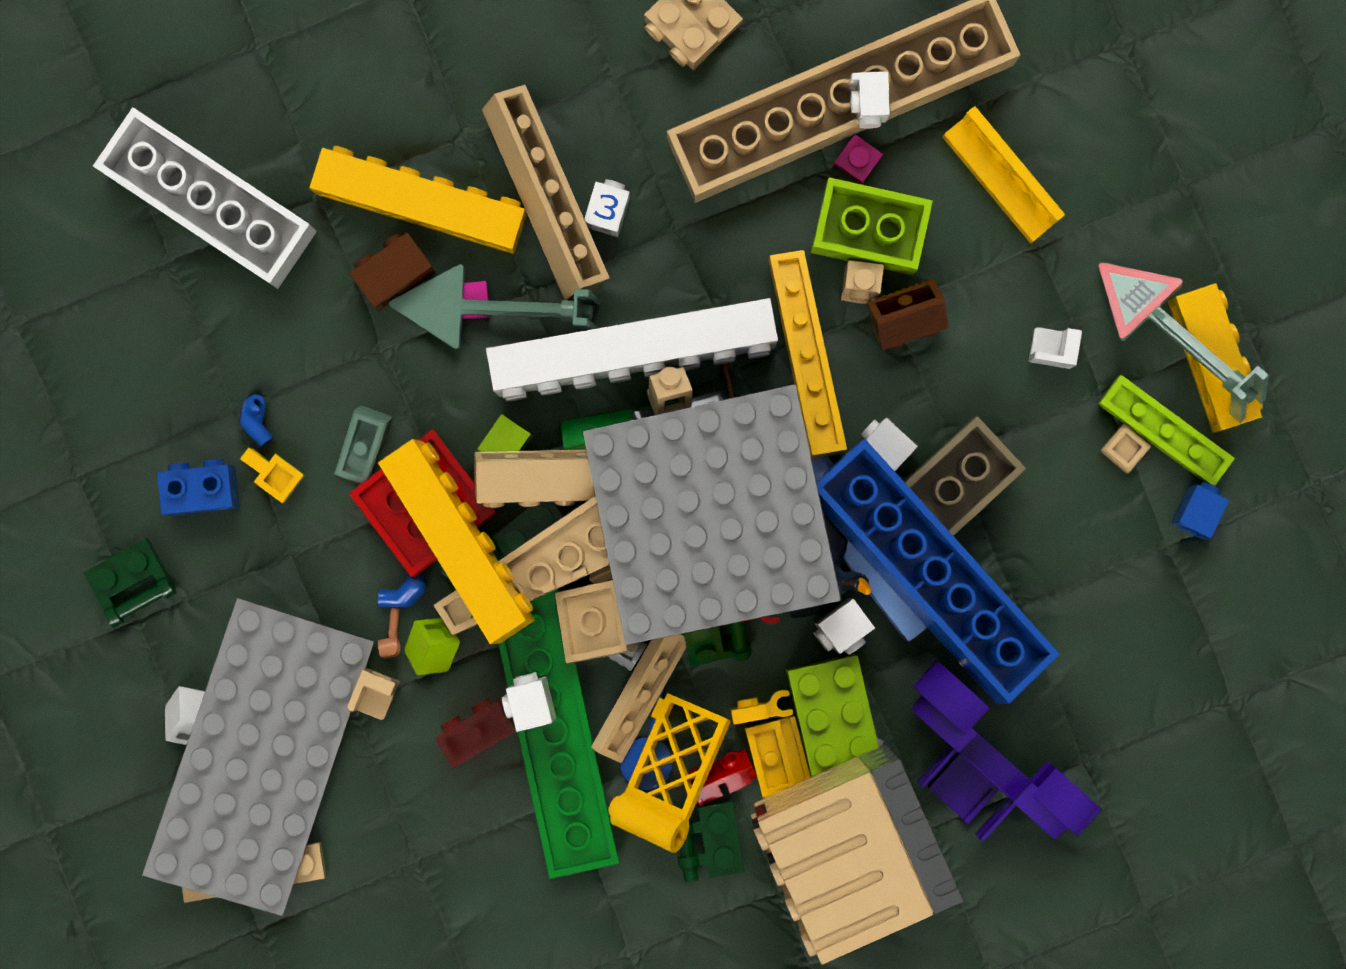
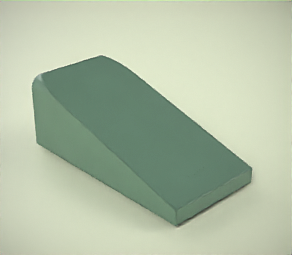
[334,406,393,484]

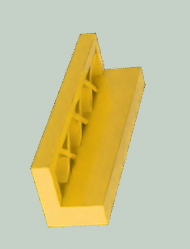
[942,106,1065,244]

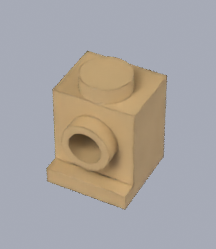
[841,260,884,304]
[647,367,692,415]

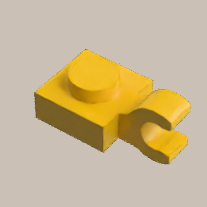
[240,447,305,503]
[730,689,793,725]

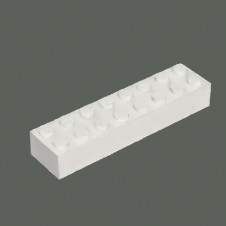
[486,298,778,401]

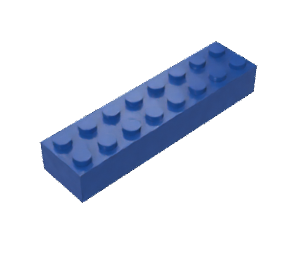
[816,439,1060,704]

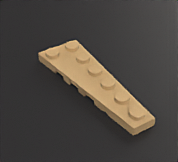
[434,496,610,635]

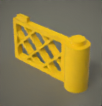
[608,693,731,853]

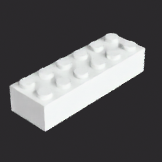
[93,107,317,289]

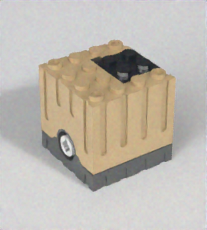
[751,744,963,965]

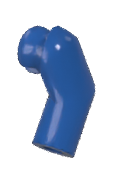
[240,394,274,449]
[378,573,426,608]

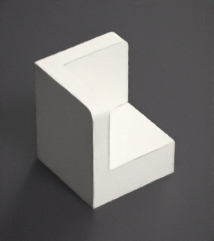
[1028,327,1082,369]
[165,686,205,745]

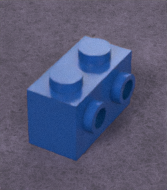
[157,459,240,516]

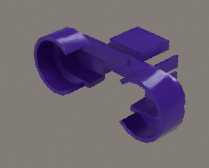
[911,660,1102,842]

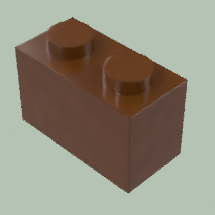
[350,232,436,312]

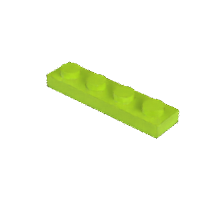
[1098,375,1235,486]

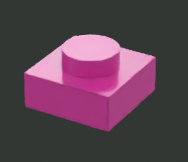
[833,135,883,185]

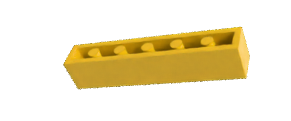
[309,146,527,254]
[378,439,535,644]

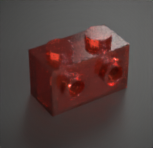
[435,697,516,769]

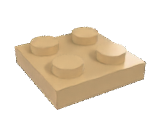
[555,580,634,663]

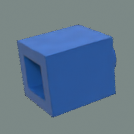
[1170,482,1230,539]

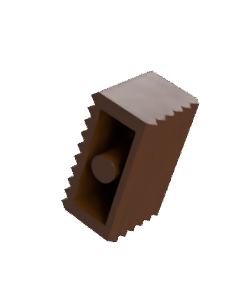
[867,279,949,350]

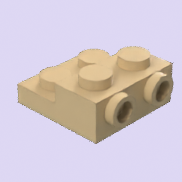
[644,0,743,70]

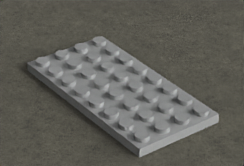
[142,598,374,916]

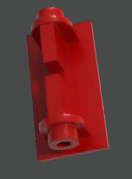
[681,749,757,806]

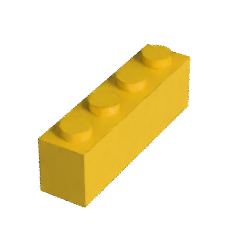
[1167,283,1263,433]

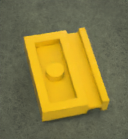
[745,715,811,798]

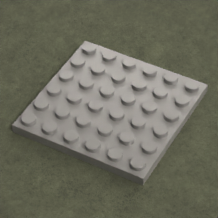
[583,384,842,645]

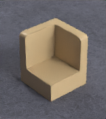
[347,668,400,720]

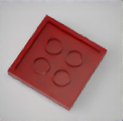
[349,429,498,578]

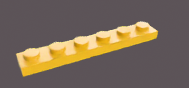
[768,250,847,459]

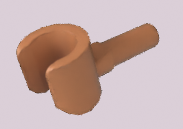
[378,608,401,659]

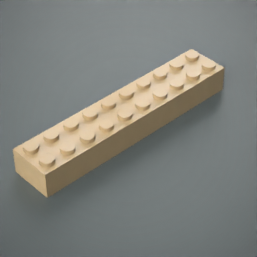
[667,0,1021,203]

